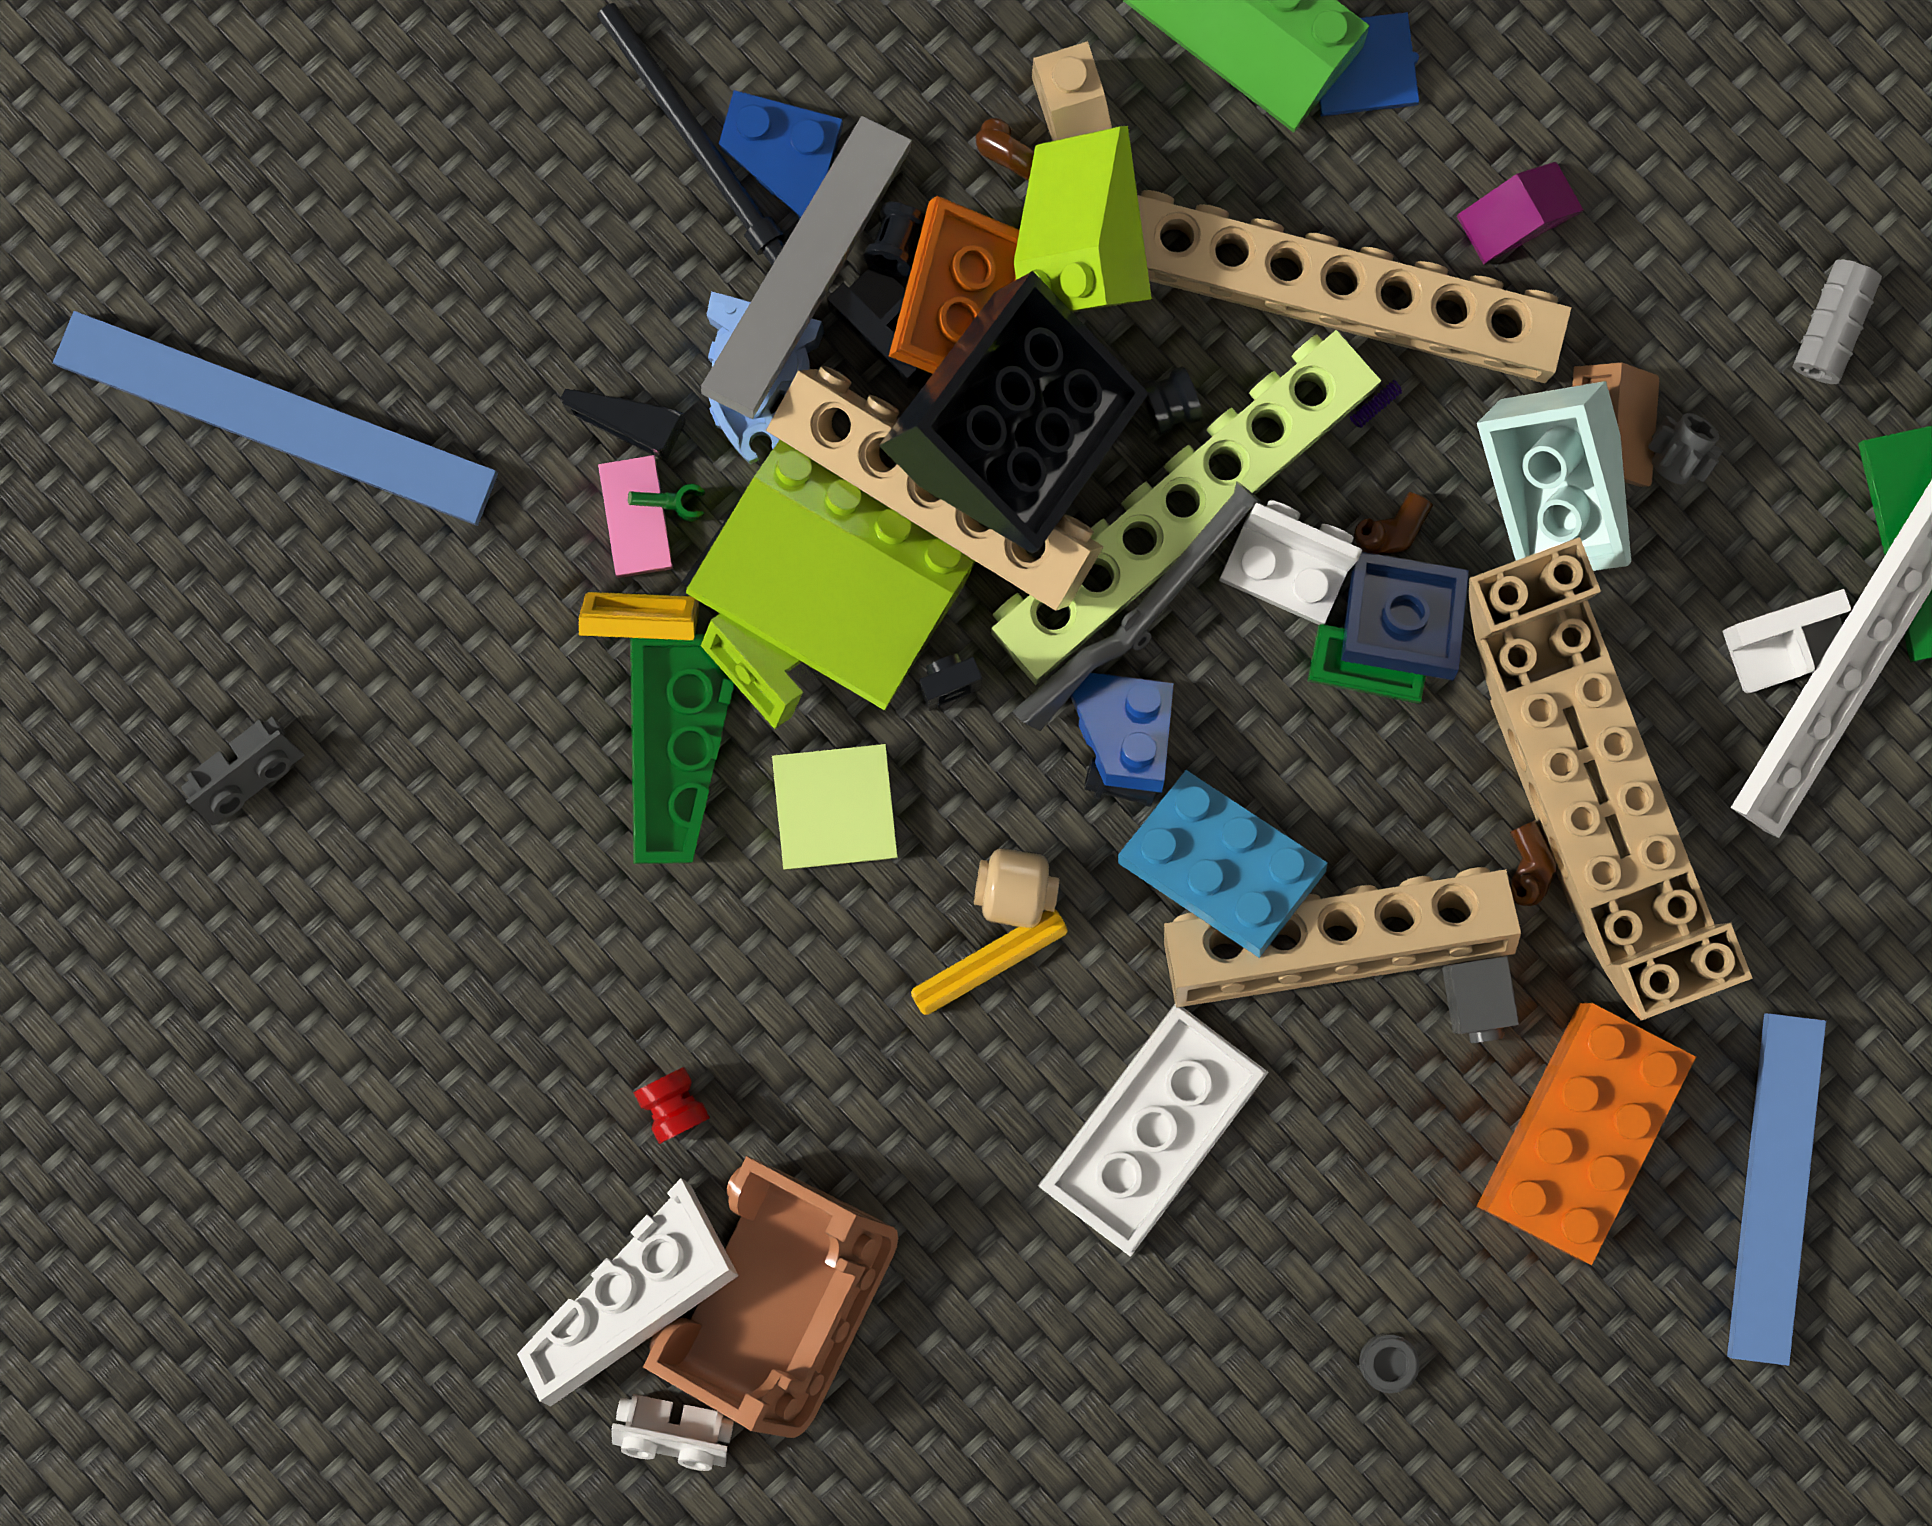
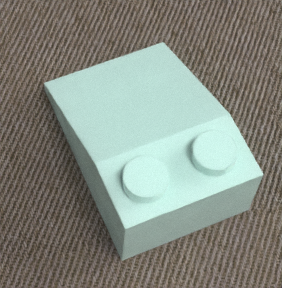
[1477,381,1631,571]

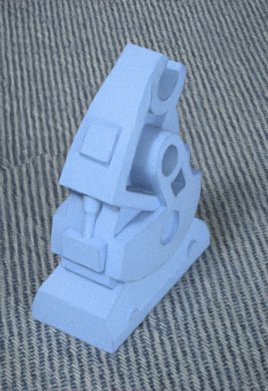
[707,291,824,464]

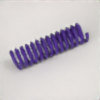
[1350,380,1402,428]

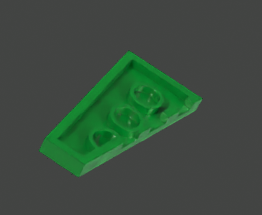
[630,634,734,864]

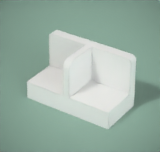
[1722,589,1851,693]

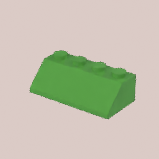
[1122,0,1370,133]

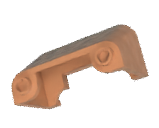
[643,1156,898,1438]

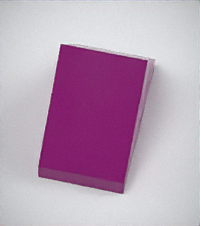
[1457,162,1583,265]

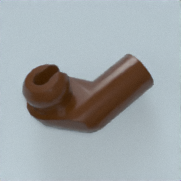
[976,118,1034,181]
[1354,492,1433,555]
[1510,820,1557,906]

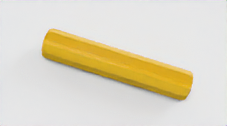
[911,909,1068,1015]

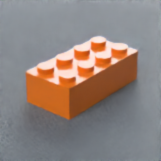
[1476,1003,1696,1265]

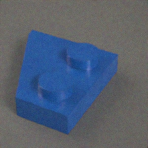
[1070,673,1174,793]

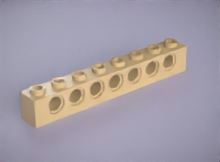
[1137,190,1572,383]

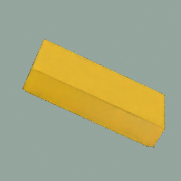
[579,592,699,640]

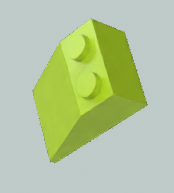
[1014,126,1152,313]

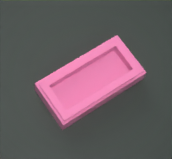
[598,455,674,578]

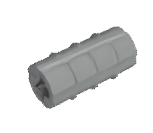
[1792,259,1882,384]

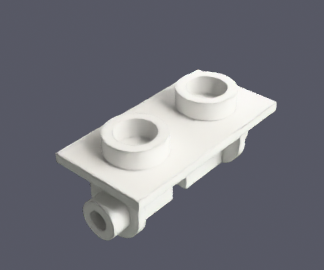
[612,1394,734,1471]

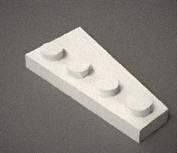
[517,1178,739,1407]

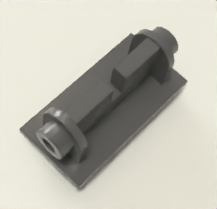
[181,716,305,825]

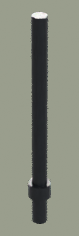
[597,3,785,266]

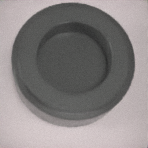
[1359,1333,1419,1393]

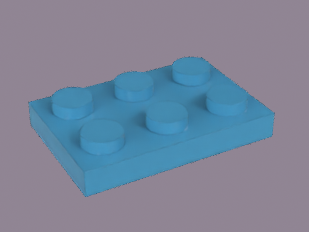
[1118,770,1327,958]

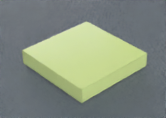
[772,744,898,870]

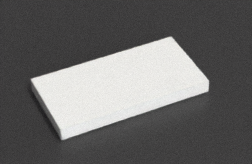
[1038,1004,1269,1257]

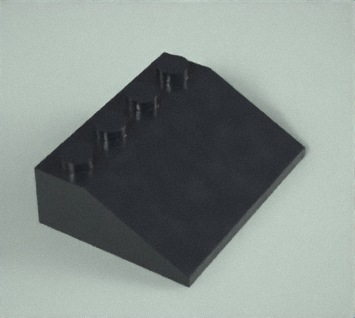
[879,271,1149,553]

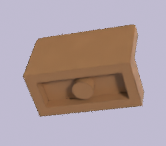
[1572,362,1659,487]

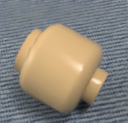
[974,849,1059,928]

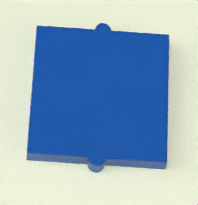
[1319,12,1419,116]

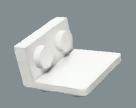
[1219,500,1362,625]

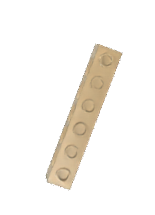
[766,366,1104,611]
[1164,867,1521,1008]

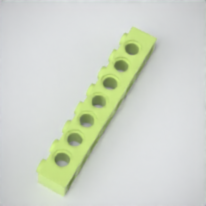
[991,330,1381,685]

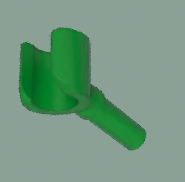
[628,484,705,522]

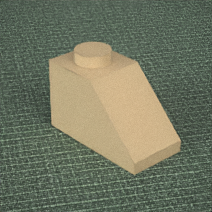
[1032,41,1112,141]

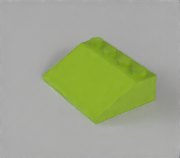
[686,440,976,710]

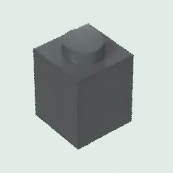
[1442,956,1519,1043]

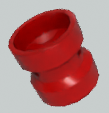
[633,1067,710,1144]

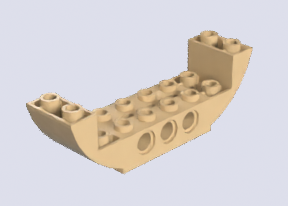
[1469,537,1753,1020]

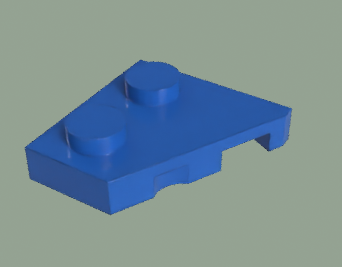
[719,90,843,219]

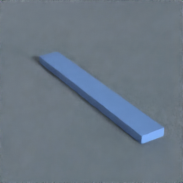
[53,311,498,526]

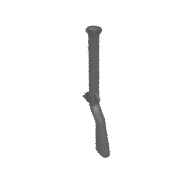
[1012,481,1263,731]

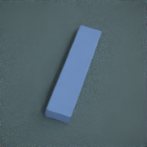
[1727,1013,1826,1366]

